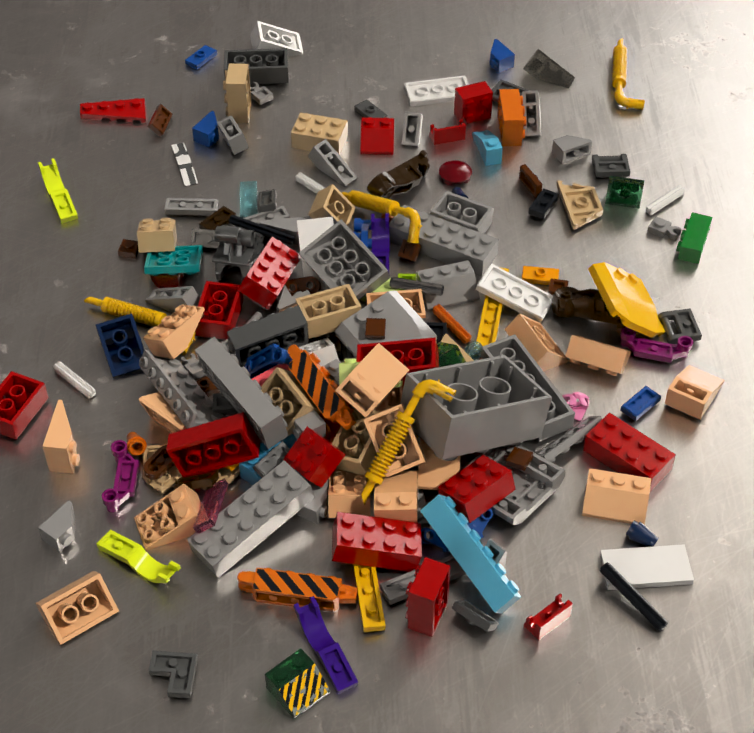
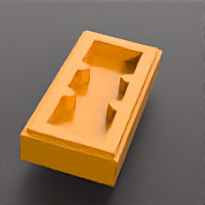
[522,266,559,285]

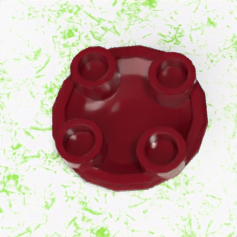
[439,160,472,185]

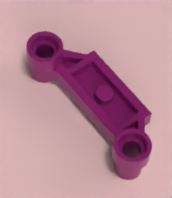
[620,327,693,363]
[102,440,140,513]

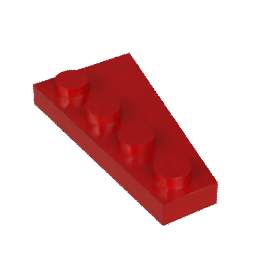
[80,98,146,123]

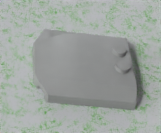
[335,290,437,358]
[466,445,565,525]

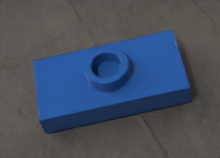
[185,45,217,70]
[620,386,661,421]

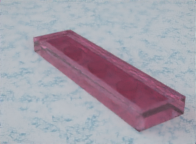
[193,478,228,533]

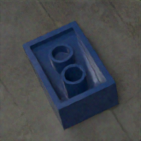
[96,314,144,378]

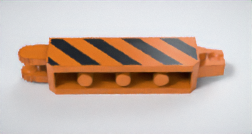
[288,344,356,430]
[237,568,357,612]

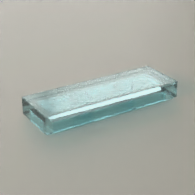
[240,181,258,218]

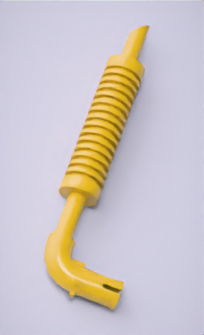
[612,38,645,110]
[342,190,422,243]
[84,297,196,356]
[361,379,456,505]

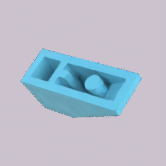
[472,130,503,166]

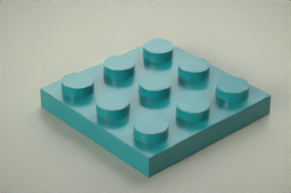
[144,245,203,276]

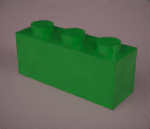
[676,212,713,264]

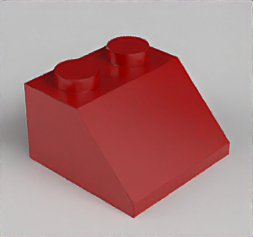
[360,117,394,155]

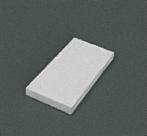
[404,75,469,107]
[296,217,334,291]
[475,264,553,323]
[600,544,694,590]

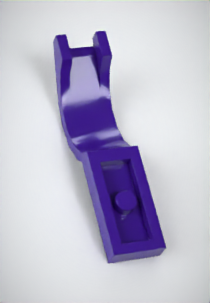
[371,213,390,276]
[294,596,358,694]

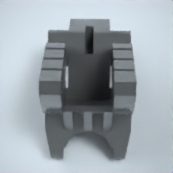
[212,225,266,282]

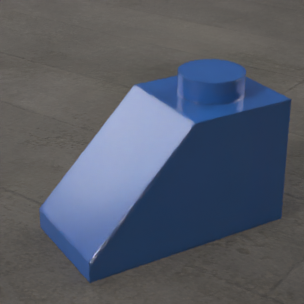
[489,39,515,73]
[192,111,219,148]

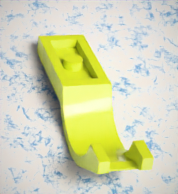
[38,158,78,224]
[96,529,181,583]

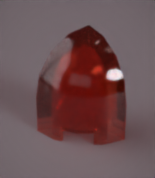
[150,273,184,288]

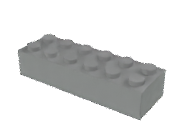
[389,205,499,276]
[481,334,575,442]
[195,336,289,449]
[187,460,315,578]

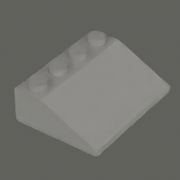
[299,219,390,299]

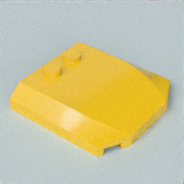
[588,262,665,338]

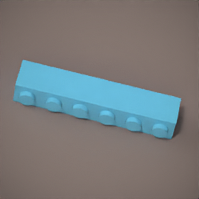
[420,494,521,614]

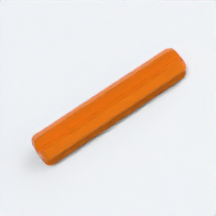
[433,304,472,344]

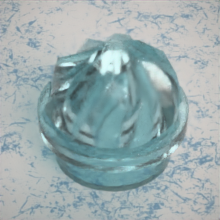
[464,341,482,361]

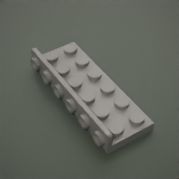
[139,350,225,429]

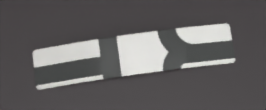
[171,143,198,186]

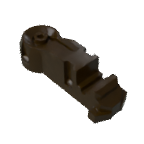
[367,150,430,199]
[552,287,626,329]

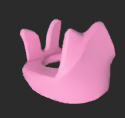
[562,392,590,421]

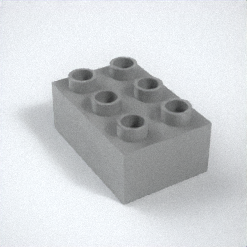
[400,355,552,461]

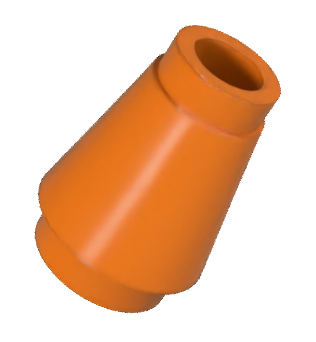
[127,432,147,455]

